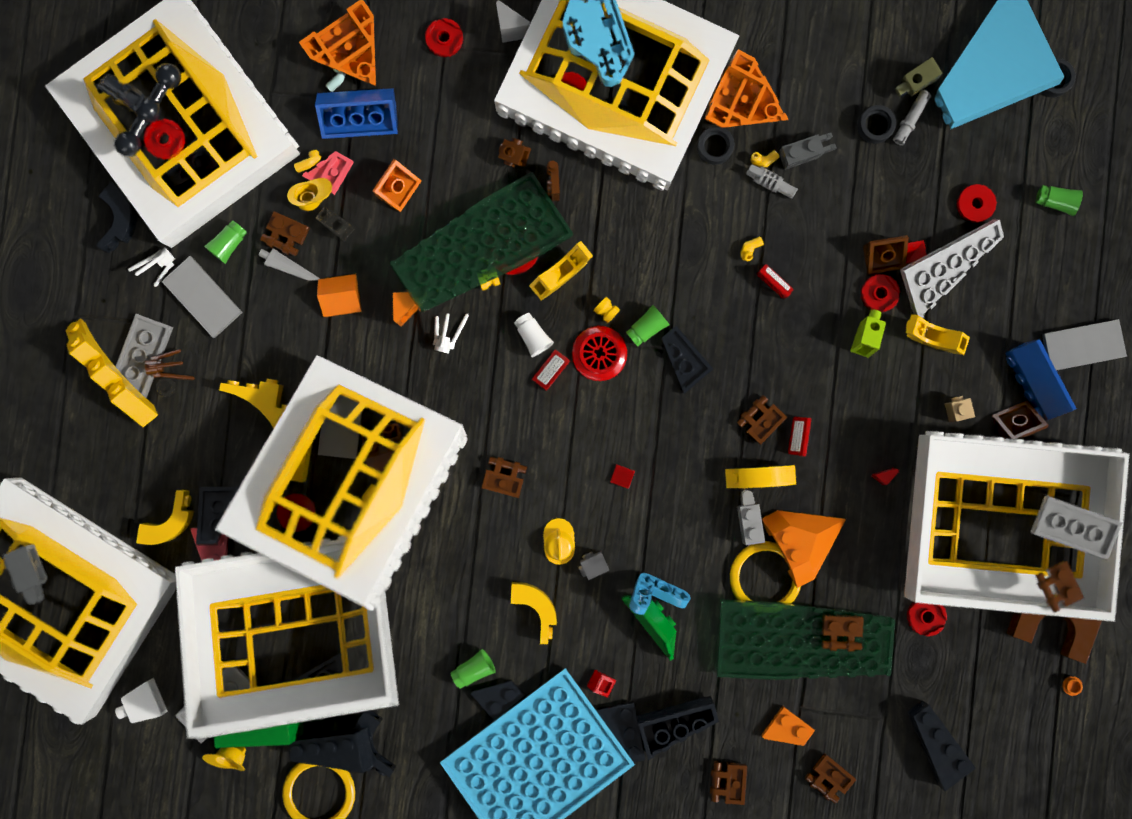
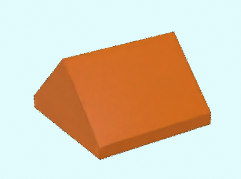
[373,159,421,212]
[317,274,362,317]
[393,292,427,326]

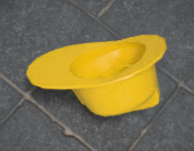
[287,178,332,211]
[544,518,575,565]
[202,747,246,771]

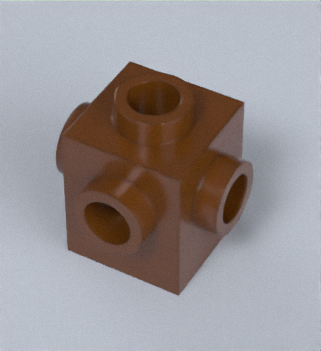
[498,137,531,167]

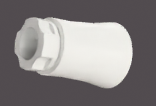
[514,313,554,357]

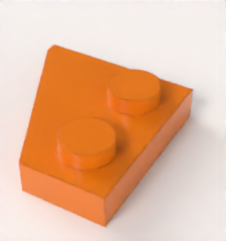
[761,706,815,746]

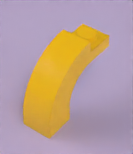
[529,241,593,300]
[906,314,970,355]
[725,465,796,488]
[136,490,194,545]
[511,582,557,644]

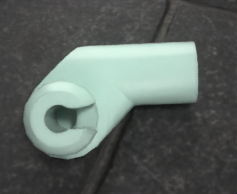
[326,69,346,92]

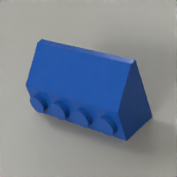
[315,88,398,139]
[1005,339,1077,420]

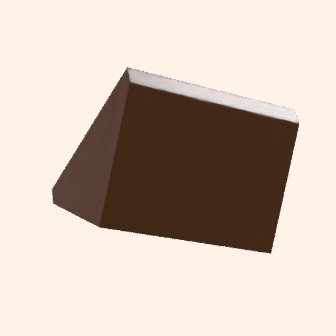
[863,235,909,274]
[992,401,1048,439]

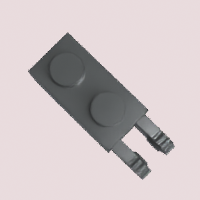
[778,133,837,170]
[3,545,47,604]

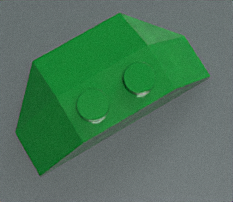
[621,595,676,661]

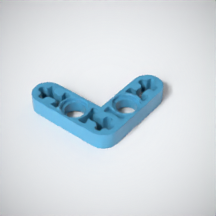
[629,573,691,615]

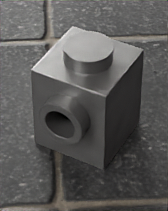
[578,551,609,580]

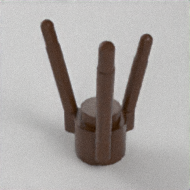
[145,349,195,380]

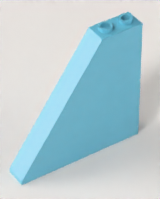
[935,0,1064,129]

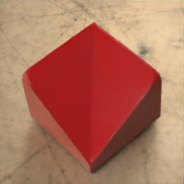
[906,240,927,264]

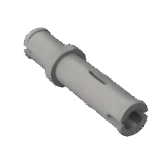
[893,90,931,145]

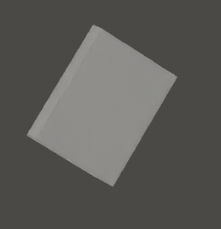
[496,0,530,42]

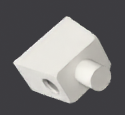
[115,678,168,723]

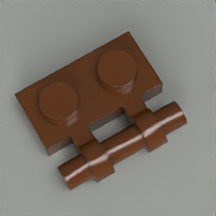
[547,160,560,201]
[260,211,310,256]
[737,395,787,445]
[482,457,527,498]
[1035,561,1084,613]
[822,614,864,652]
[805,753,857,804]
[710,761,747,805]

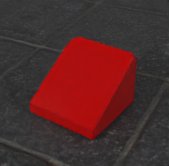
[610,464,635,489]
[871,468,899,485]
[587,670,616,698]

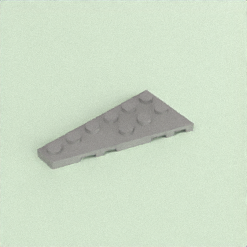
[900,219,1004,318]

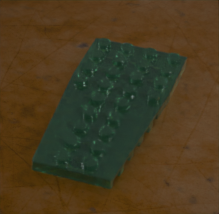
[390,172,574,313]
[716,599,895,680]

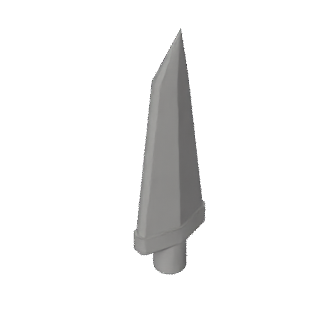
[258,248,320,281]

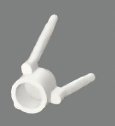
[128,247,175,287]
[433,313,469,353]

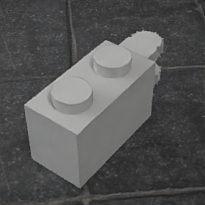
[737,490,765,545]

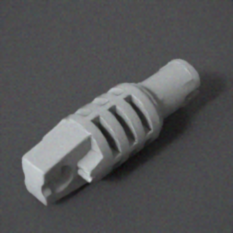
[746,164,798,199]

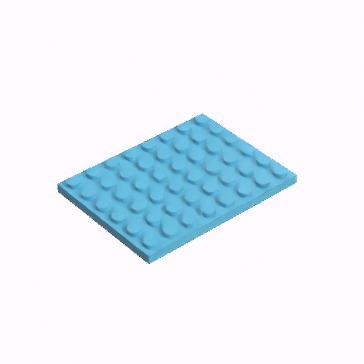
[440,668,635,819]

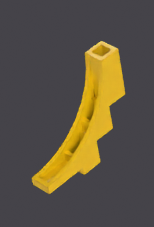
[66,318,158,427]
[220,379,313,482]

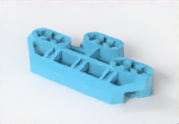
[563,0,634,87]

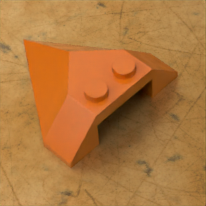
[299,0,376,86]
[705,49,789,128]
[762,510,846,588]

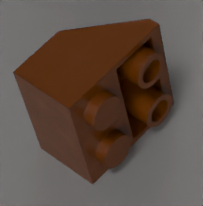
[361,423,403,472]

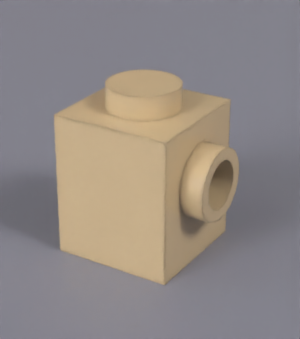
[945,396,975,422]

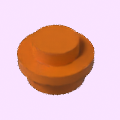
[1062,676,1083,696]

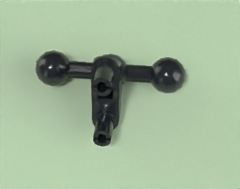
[96,63,181,157]

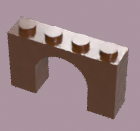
[1006,612,1102,664]

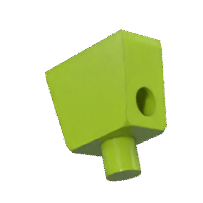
[850,310,886,358]

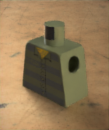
[895,57,943,98]

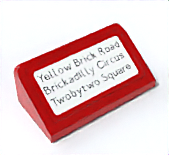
[757,264,793,299]
[532,350,570,391]
[788,417,811,456]

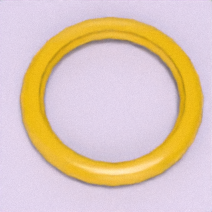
[730,541,801,614]
[282,763,355,819]

